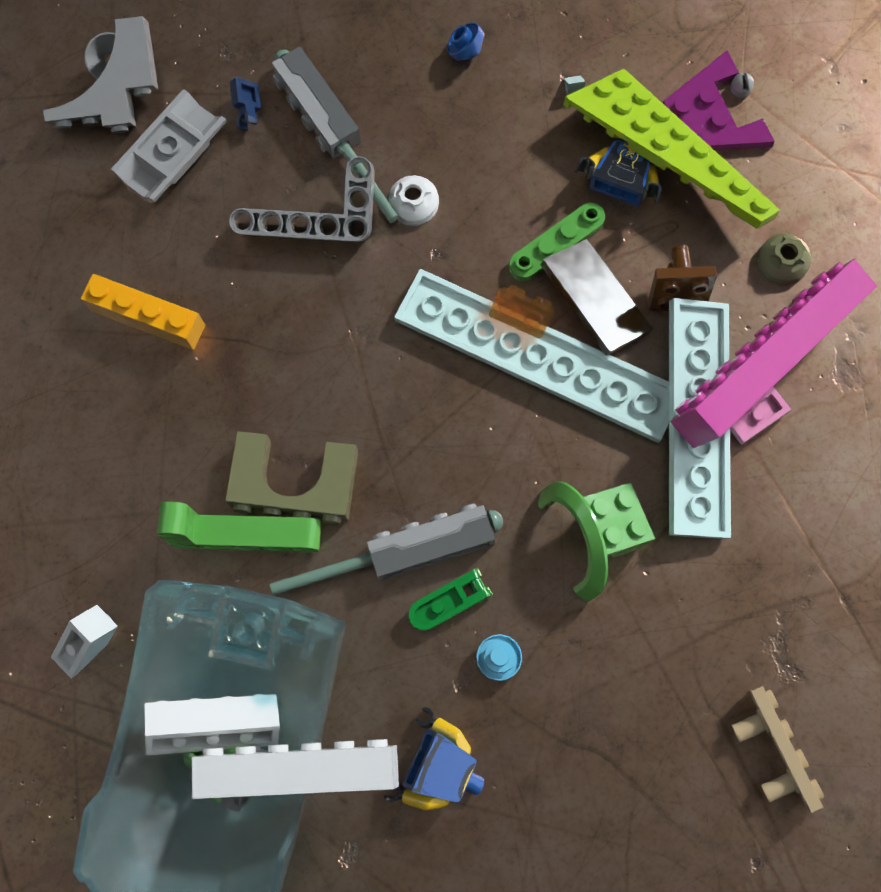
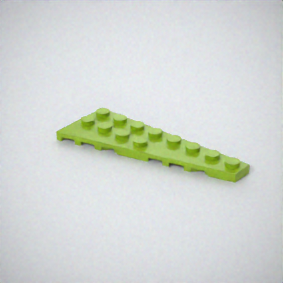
[563,69,780,229]

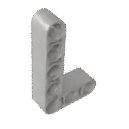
[229,156,375,242]

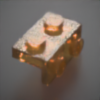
[489,285,557,339]

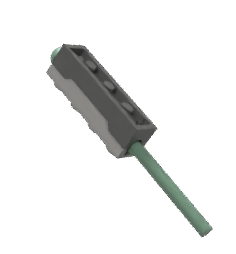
[272,46,399,223]
[270,504,503,595]

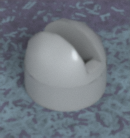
[730,73,754,98]

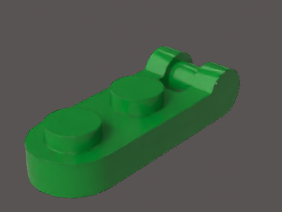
[409,568,493,631]

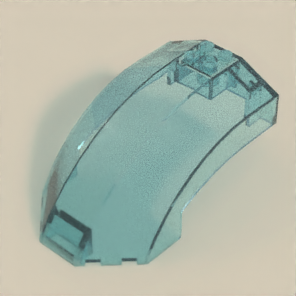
[73,579,346,892]

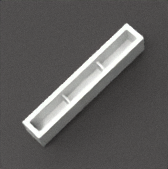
[192,739,399,799]

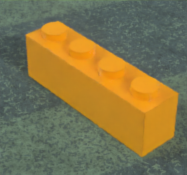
[80,274,206,351]

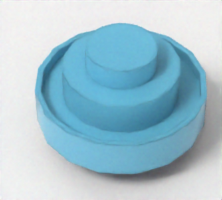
[476,634,522,681]

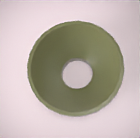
[757,234,811,285]

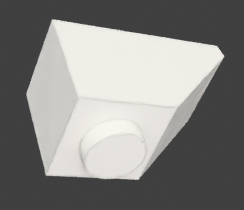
[51,605,118,678]

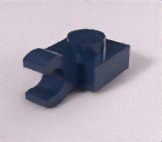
[229,77,261,131]

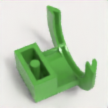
[538,481,655,602]

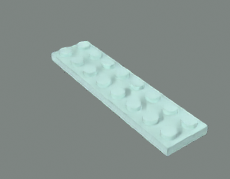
[669,298,731,539]

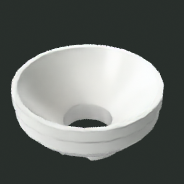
[388,175,439,226]

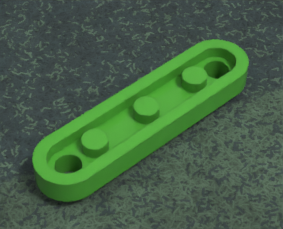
[509,203,605,282]

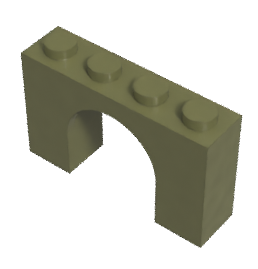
[225,431,358,524]

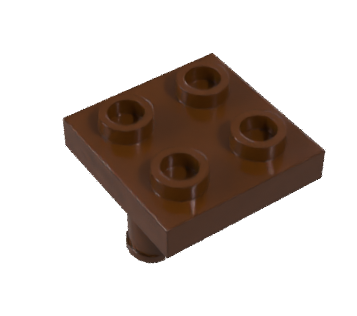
[648,245,717,311]

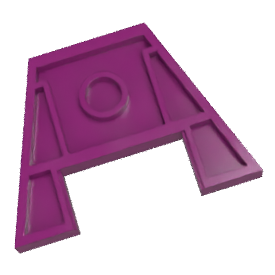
[663,50,775,150]

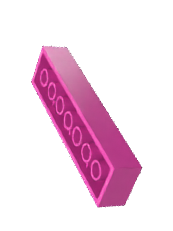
[670,259,877,449]

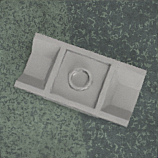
[111,89,227,203]

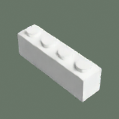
[145,694,280,755]

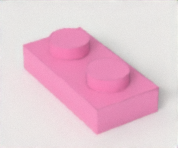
[730,387,791,445]

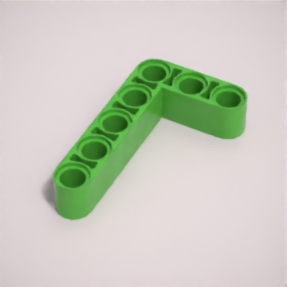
[157,502,321,552]

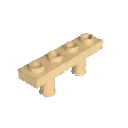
[731,686,824,813]

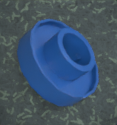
[447,22,484,61]

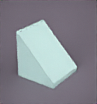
[564,75,585,94]

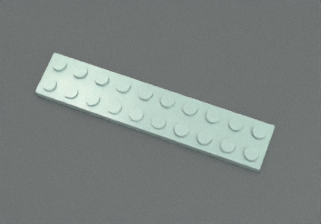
[394,269,669,443]

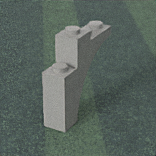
[43,16,158,133]

